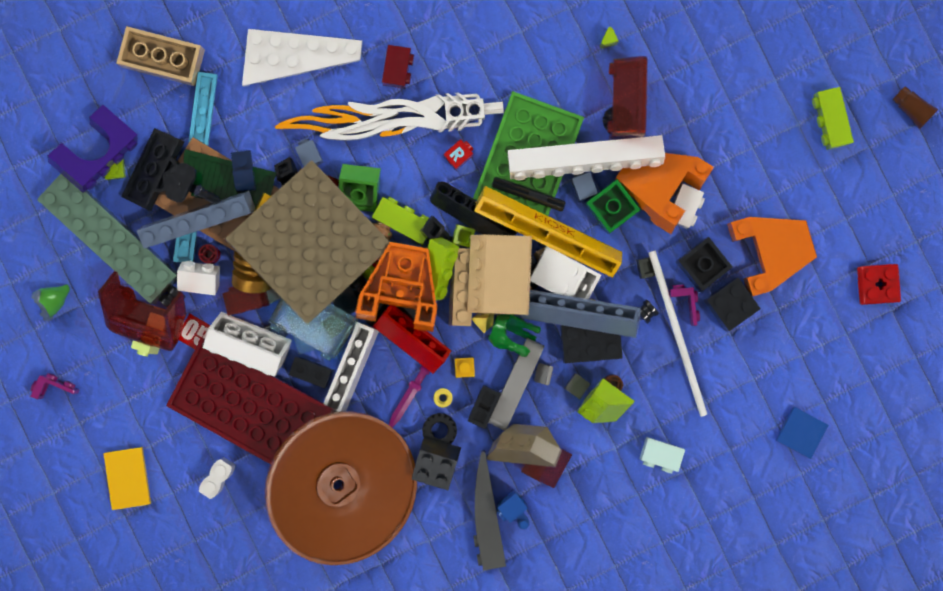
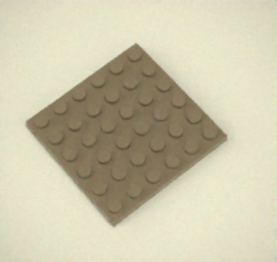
[225,160,390,325]

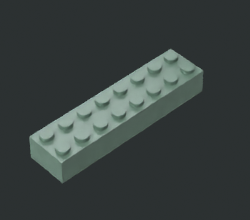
[37,174,177,304]

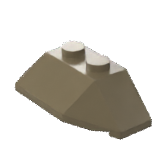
[486,424,562,467]

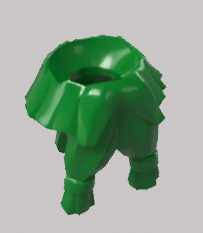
[488,314,541,357]

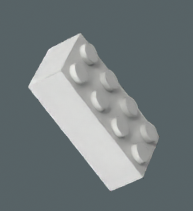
[203,312,292,377]

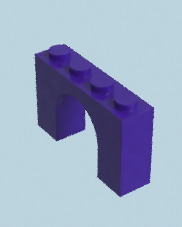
[47,105,138,193]

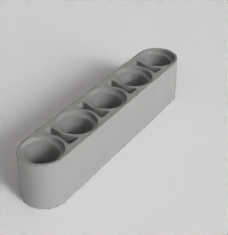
[488,338,544,431]

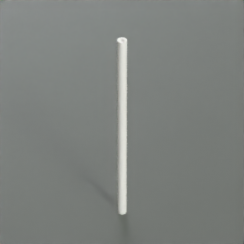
[648,250,707,417]

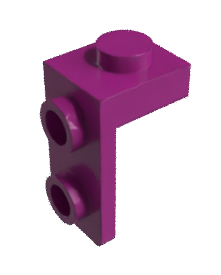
[668,284,700,326]
[30,373,79,400]

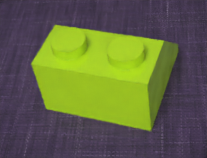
[577,379,634,423]

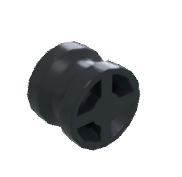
[638,299,659,324]

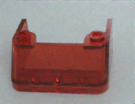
[607,56,647,140]
[98,271,186,351]

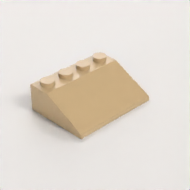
[467,235,532,315]

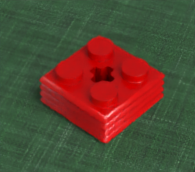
[857,264,901,305]

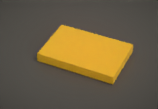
[103,447,151,510]

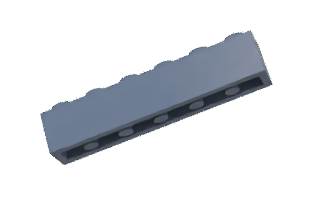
[137,190,256,249]
[521,290,641,338]

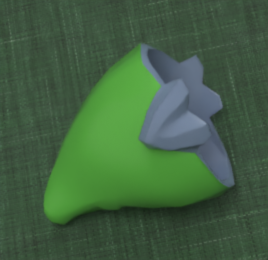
[31,285,70,321]

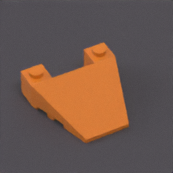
[615,153,714,234]
[727,217,817,296]
[356,242,437,332]

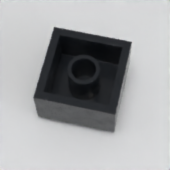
[676,237,733,292]
[703,278,761,331]
[411,436,461,490]

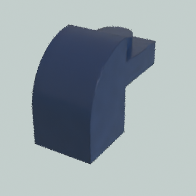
[231,150,257,193]

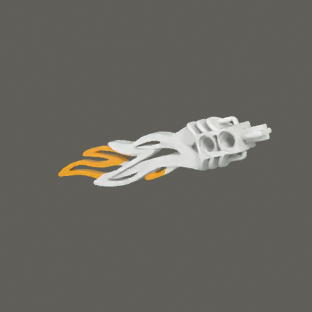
[275,92,504,141]

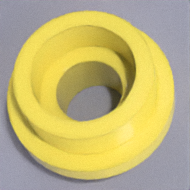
[433,388,453,408]

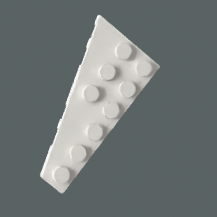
[242,29,362,87]

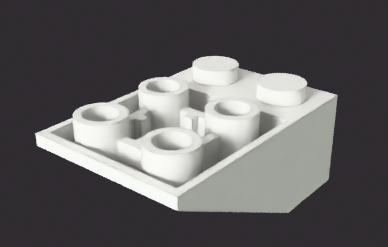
[530,246,601,299]

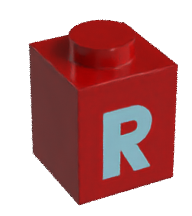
[443,139,474,170]

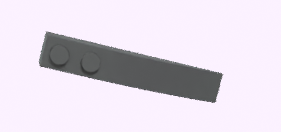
[473,450,506,571]

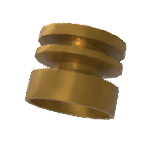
[232,251,271,293]

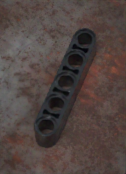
[430,182,518,236]

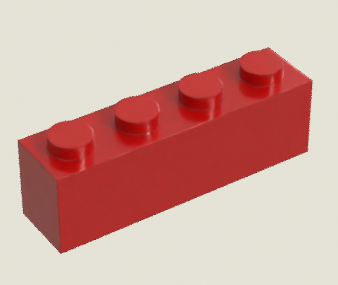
[373,305,451,374]

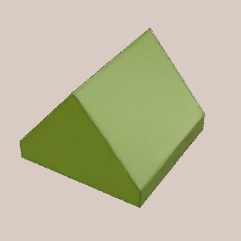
[600,27,619,49]

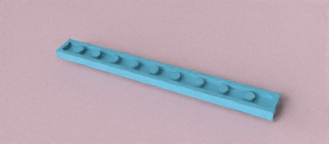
[173,72,218,263]

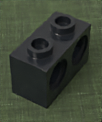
[288,356,334,388]
[468,385,501,429]

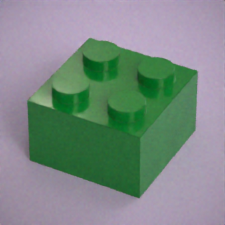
[585,179,640,234]

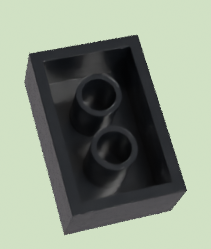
[560,325,623,363]

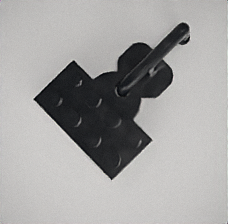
[121,128,221,211]

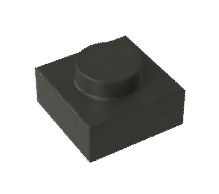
[636,257,655,279]

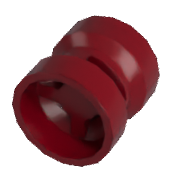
[198,244,221,264]

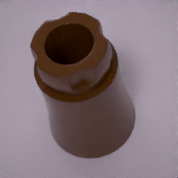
[892,86,938,129]

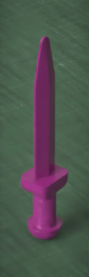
[389,366,430,428]

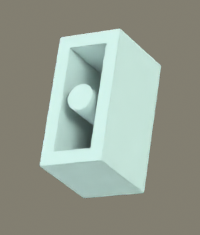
[639,437,685,474]

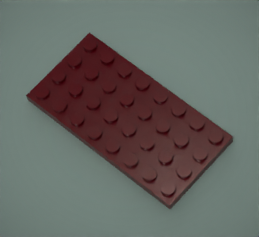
[166,338,334,464]

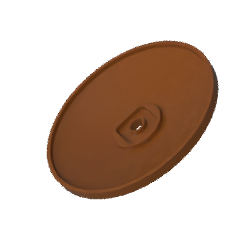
[265,411,417,565]

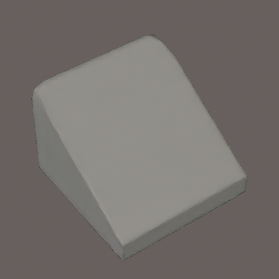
[534,363,553,385]

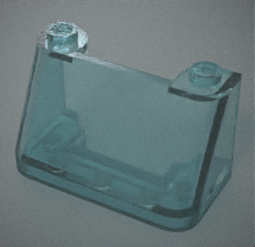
[268,299,359,361]

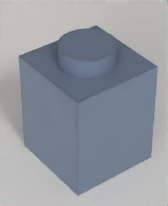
[295,139,324,166]
[571,172,598,201]

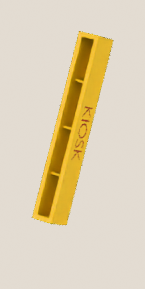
[474,186,622,278]

